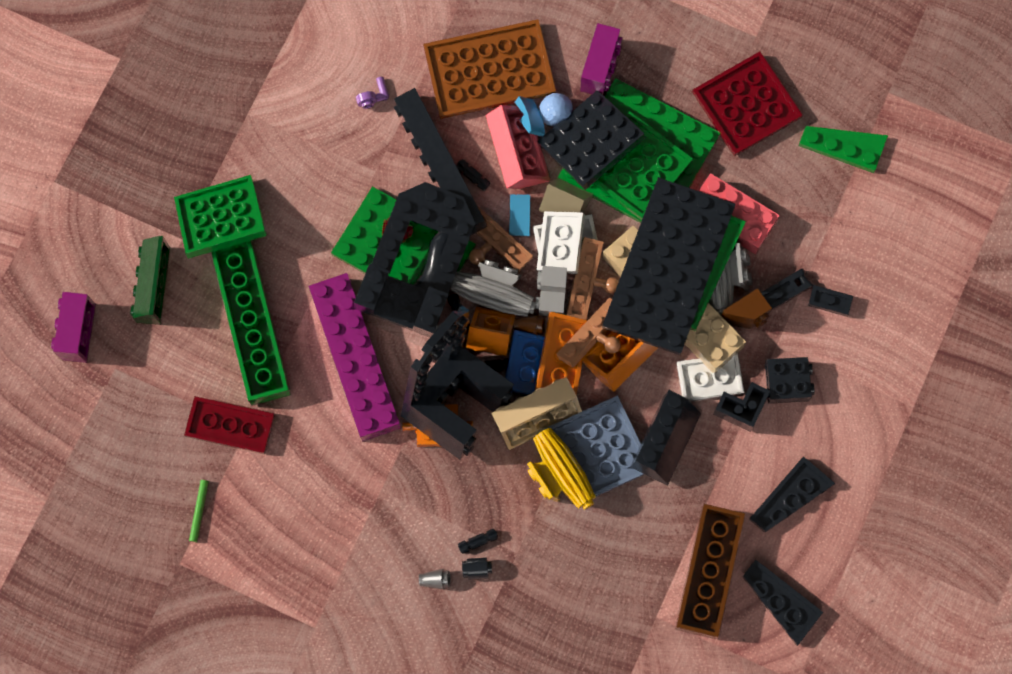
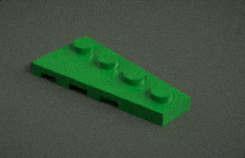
[798,126,888,173]

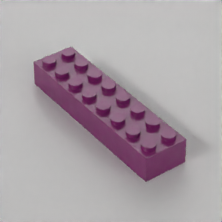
[309,273,401,442]

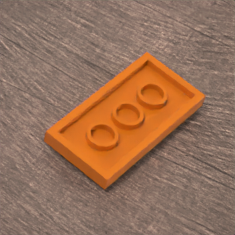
[535,312,588,395]

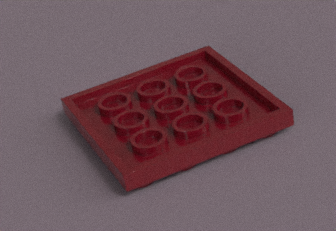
[692,51,803,157]

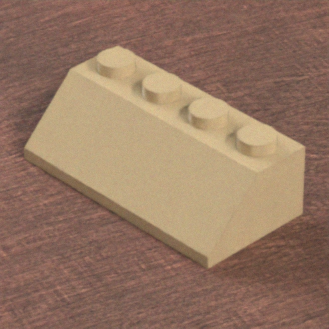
[492,377,582,450]

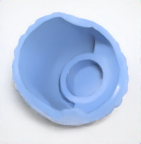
[538,93,573,127]

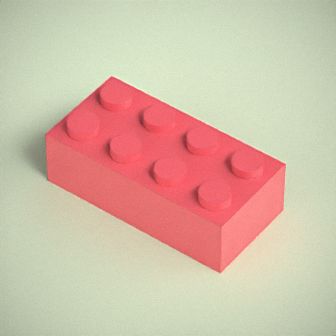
[699,173,780,255]

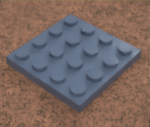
[543,396,645,497]

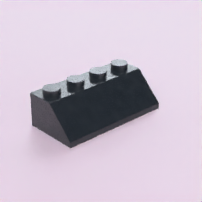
[630,390,701,486]

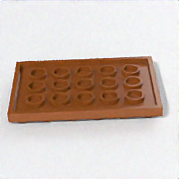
[423,19,556,119]

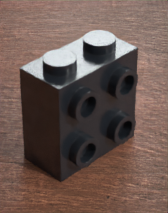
[765,357,815,404]

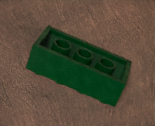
[130,236,171,325]

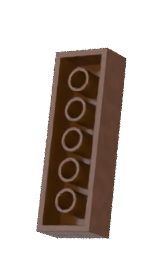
[675,504,745,640]

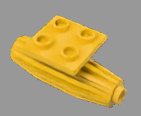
[527,428,596,510]

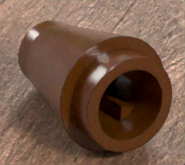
[514,315,545,335]

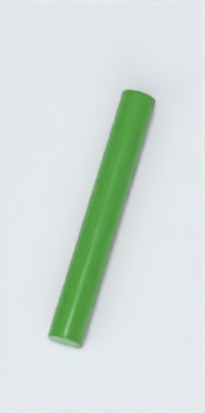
[189,480,209,543]

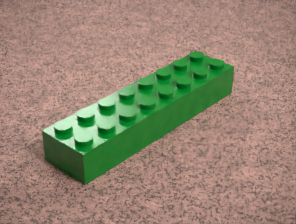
[211,241,291,406]

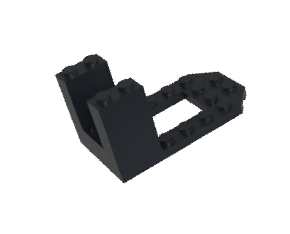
[354,182,475,338]
[401,306,514,460]

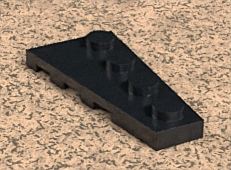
[749,456,836,533]
[742,559,823,646]

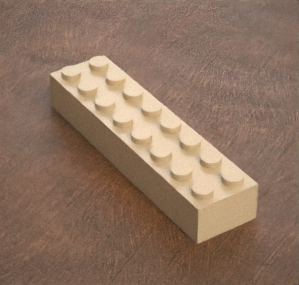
[603,226,746,373]

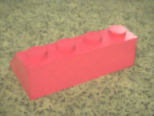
[486,105,550,189]

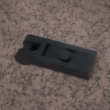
[761,268,814,312]

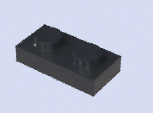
[808,285,853,317]

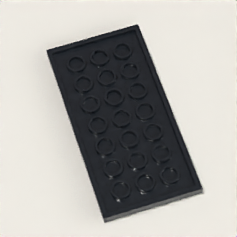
[602,177,736,356]

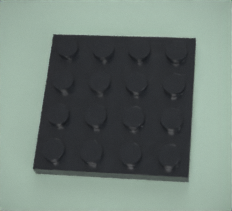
[537,91,646,190]

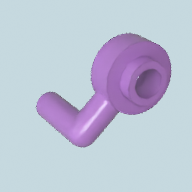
[356,77,389,109]

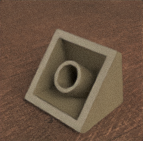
[539,178,593,213]

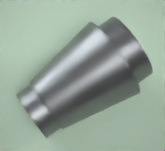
[419,568,451,589]

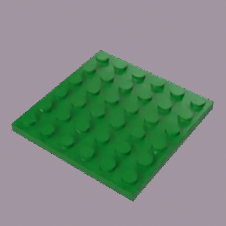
[558,78,720,223]

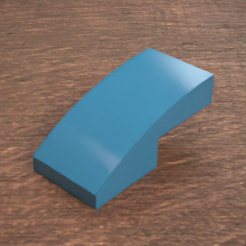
[515,96,545,137]
[509,194,530,236]

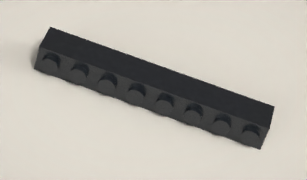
[394,88,488,235]

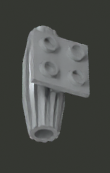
[709,243,752,315]
[450,260,536,317]

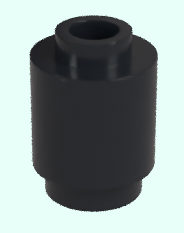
[462,557,492,580]

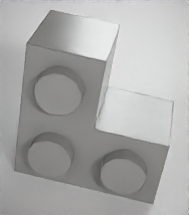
[535,266,567,316]

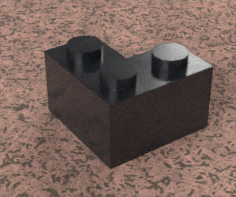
[713,382,770,432]

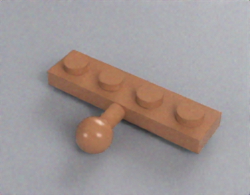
[469,206,533,272]
[565,237,618,320]
[556,297,621,367]

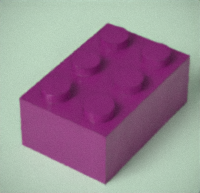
[580,23,623,96]
[51,292,96,363]

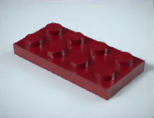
[184,396,275,455]

